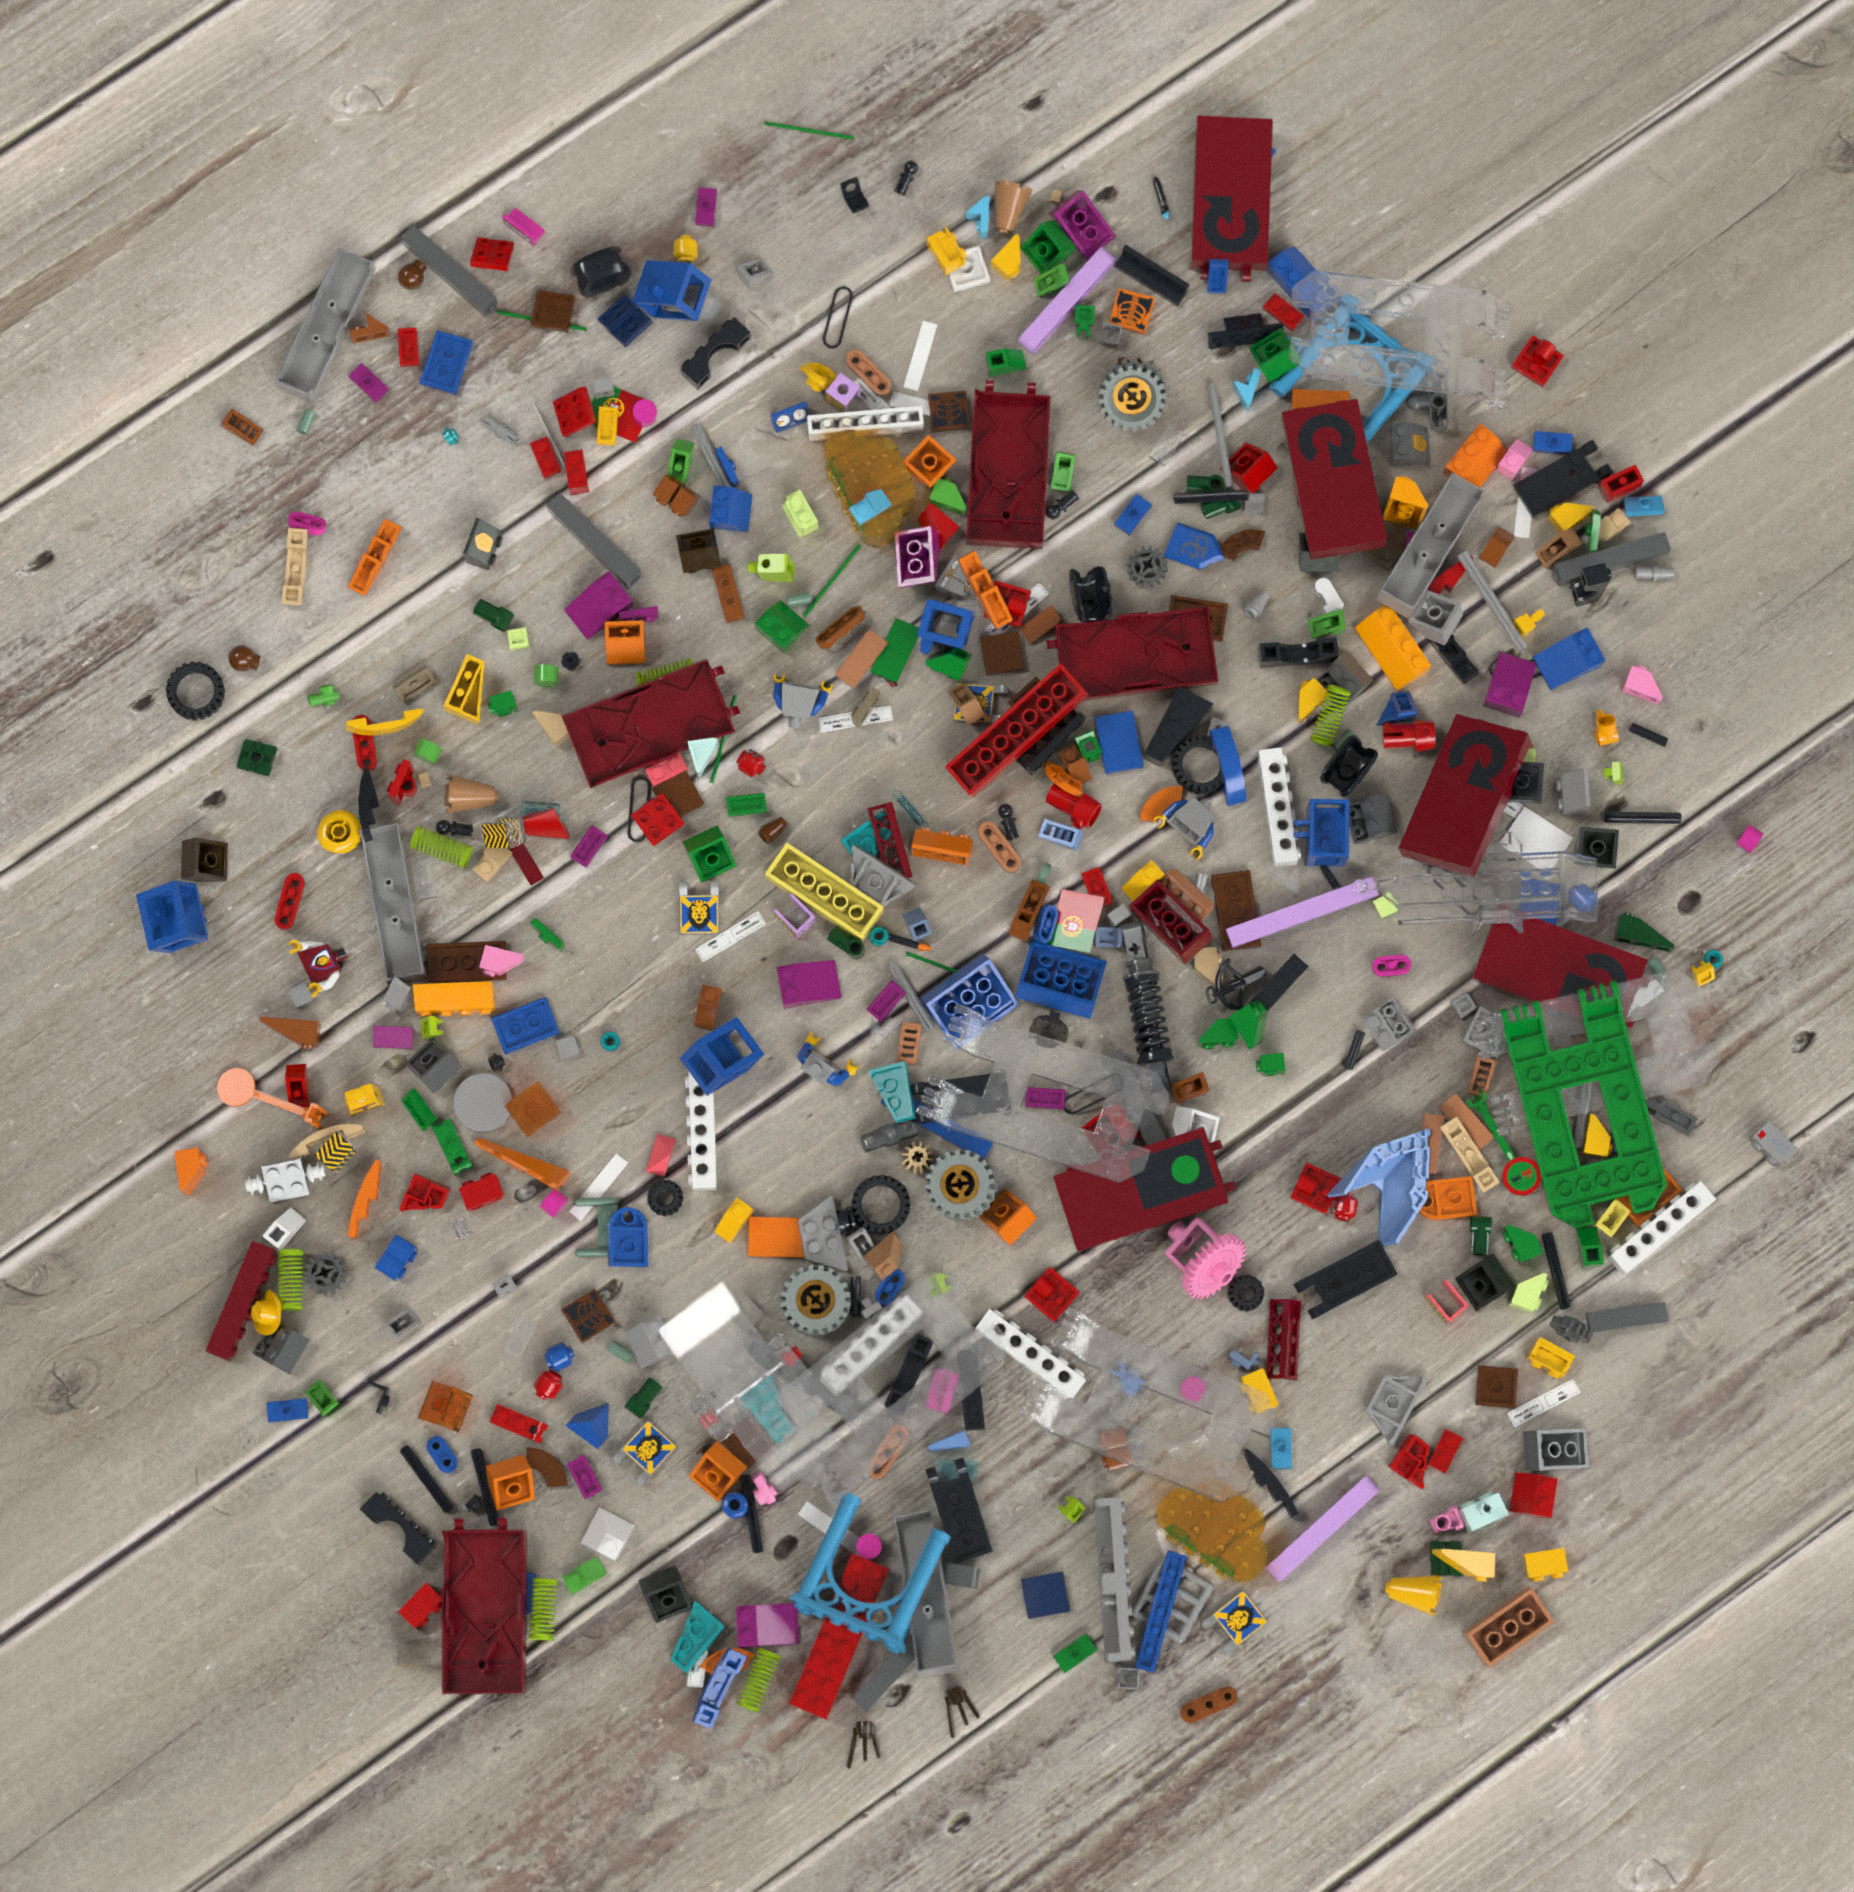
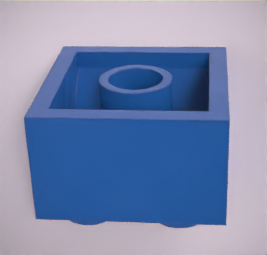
[709,485,752,532]

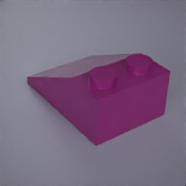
[1048,190,1116,260]
[895,526,940,588]
[564,571,634,640]
[1483,652,1536,717]
[776,960,842,1009]
[736,1603,799,1648]

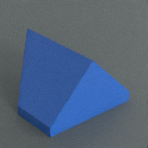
[1376,691,1417,726]
[566,1403,609,1449]

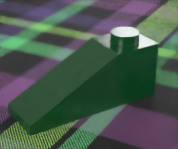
[1613,913,1674,952]

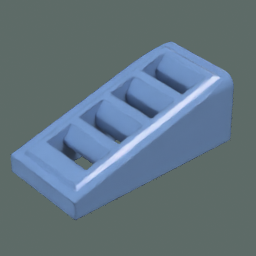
[1038,819,1083,851]
[928,1431,970,1451]

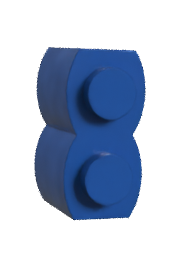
[375,1234,418,1281]

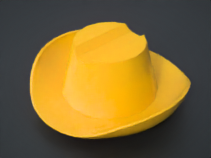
[799,362,837,392]
[317,809,361,853]
[251,1289,281,1335]

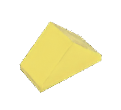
[1596,1199,1631,1237]

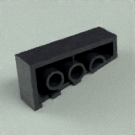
[1143,686,1214,767]

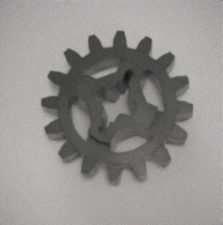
[1126,546,1168,588]
[303,1252,348,1296]
[1549,1315,1593,1343]

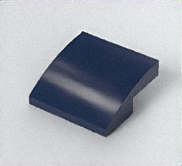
[597,294,653,348]
[1021,1572,1070,1619]

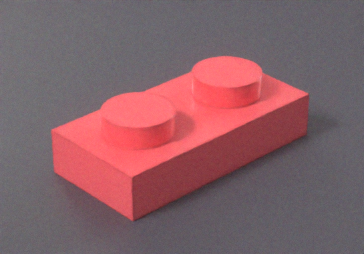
[645,752,689,787]

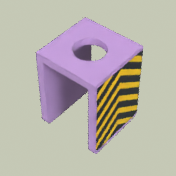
[825,373,860,413]
[773,893,816,939]

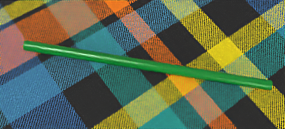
[764,121,854,140]
[497,310,587,331]
[803,544,861,617]
[710,695,737,784]
[906,952,959,973]

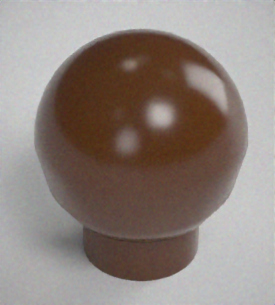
[398,259,427,290]
[228,645,261,672]

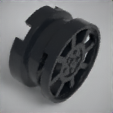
[836,1206,856,1236]

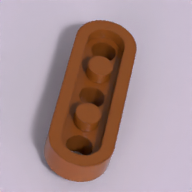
[815,606,866,649]
[1180,1686,1238,1723]

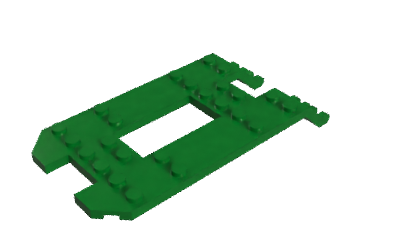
[1500,980,1667,1229]

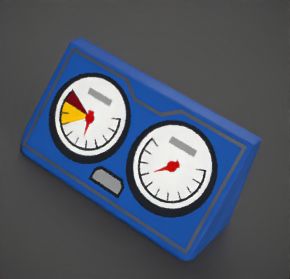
[771,402,810,433]

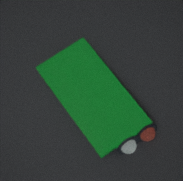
[870,618,919,687]

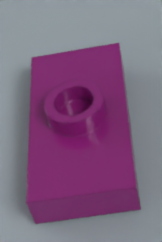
[695,187,717,227]
[348,363,389,403]
[570,825,608,868]
[866,980,907,1022]
[1025,1087,1066,1110]

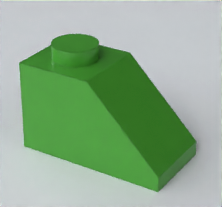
[668,439,695,486]
[929,478,967,517]

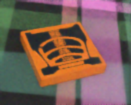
[1109,288,1155,335]

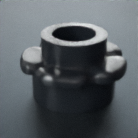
[561,652,580,670]
[488,1053,505,1072]
[465,1494,483,1512]

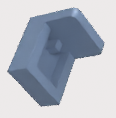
[1093,927,1124,948]
[1228,1349,1260,1371]

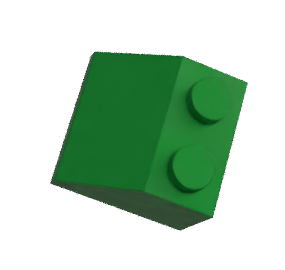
[1020,220,1077,274]
[1249,328,1302,383]
[754,600,809,654]
[682,825,736,883]
[1229,999,1267,1050]

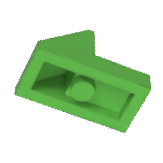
[1033,264,1070,297]
[1051,452,1076,492]
[1308,609,1346,639]
[305,1379,340,1416]
[562,1557,607,1595]

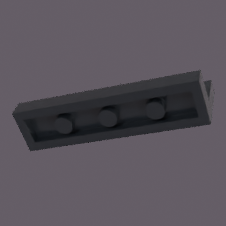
[1114,245,1190,307]
[1015,709,1085,776]
[957,1349,985,1432]

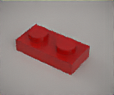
[1262,293,1304,332]
[398,327,419,367]
[530,436,562,479]
[1081,867,1113,908]
[1427,1429,1463,1474]

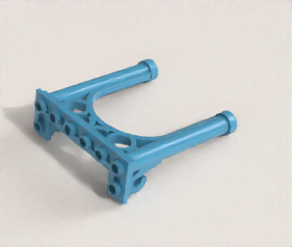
[1269,293,1433,443]
[790,1491,951,1654]

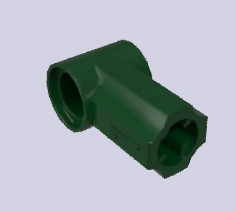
[1186,475,1224,494]
[1200,489,1241,520]
[473,599,514,632]
[827,926,865,960]
[1470,1215,1492,1256]
[624,1377,663,1419]

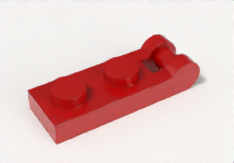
[489,1404,549,1444]

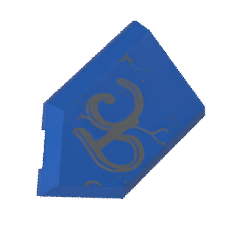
[1164,522,1225,570]

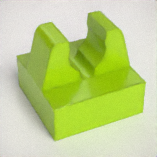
[1603,761,1623,785]
[420,1016,444,1039]
[1058,1496,1086,1524]

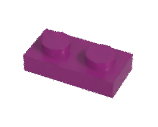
[619,606,659,623]
[567,1455,603,1500]

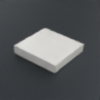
[948,246,990,292]

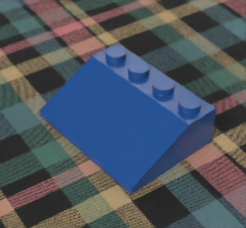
[1015,940,1107,1019]
[920,954,1019,1050]

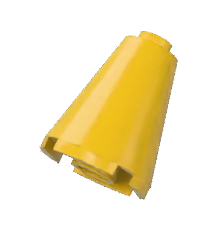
[1385,1575,1442,1616]

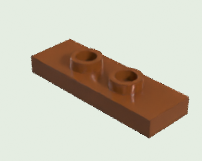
[712,563,745,624]

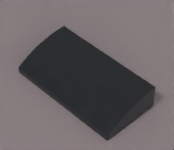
[1508,762,1544,804]

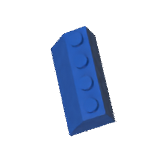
[1266,246,1341,326]

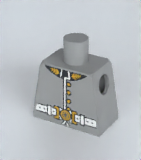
[935,555,976,601]

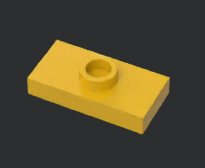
[596,406,618,446]

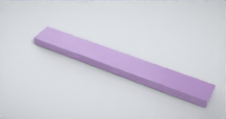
[1225,877,1379,948]

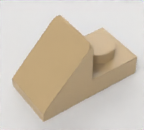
[1598,508,1631,547]
[472,848,513,883]

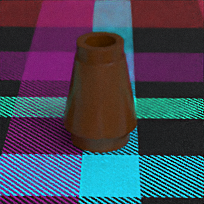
[758,817,787,843]

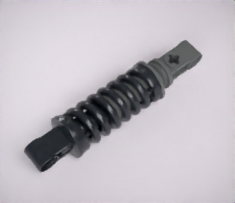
[1122,921,1174,1094]

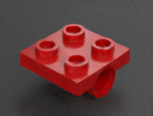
[470,237,514,272]
[1511,335,1564,388]
[552,386,597,437]
[983,580,1031,628]
[387,759,418,806]
[631,792,685,847]
[1290,1162,1342,1215]
[1024,1267,1080,1323]

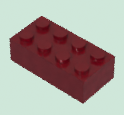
[1129,879,1213,965]

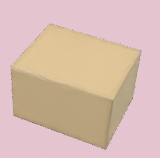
[1050,189,1062,205]
[418,772,431,788]

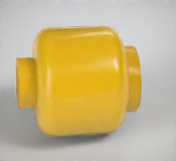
[673,235,698,264]

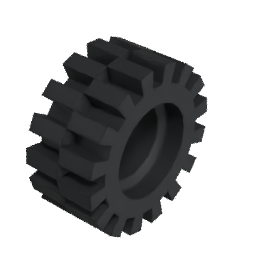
[647,1179,683,1216]
[1228,1274,1265,1312]

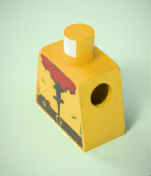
[343,1083,385,1117]

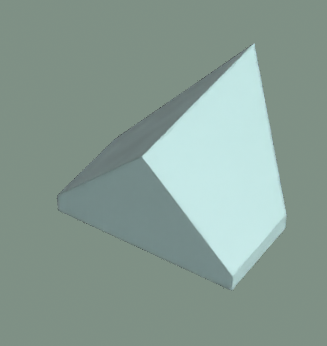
[687,738,719,777]

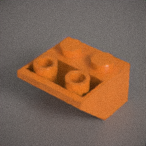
[605,620,646,665]

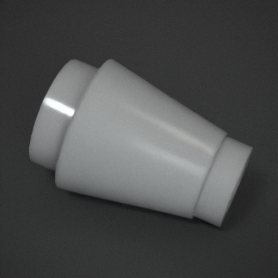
[1243,591,1269,620]

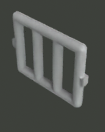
[1132,1556,1214,1643]

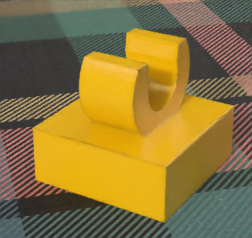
[1691,961,1715,988]

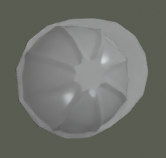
[684,286,720,320]

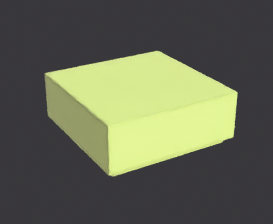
[507,627,529,650]
[1372,893,1399,919]

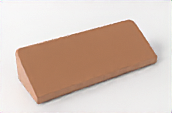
[835,630,888,688]
[1161,869,1215,922]
[1439,1093,1494,1151]
[1421,1114,1445,1175]

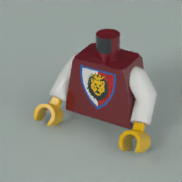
[287,940,348,997]

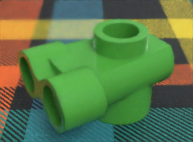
[307,684,339,707]

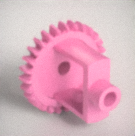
[1165,1218,1246,1300]

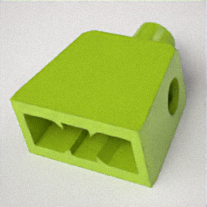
[748,554,795,583]

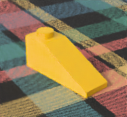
[1432,1549,1495,1582]

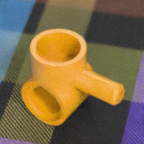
[1594,709,1619,746]

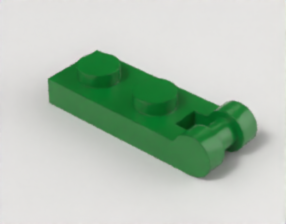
[432,1118,473,1176]

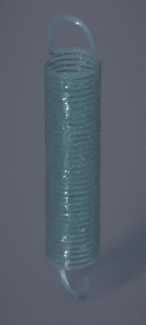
[893,791,928,828]

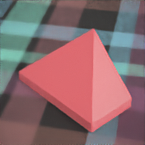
[646,1134,676,1177]

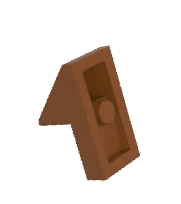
[349,313,390,344]
[1058,744,1092,784]
[1171,1072,1210,1104]

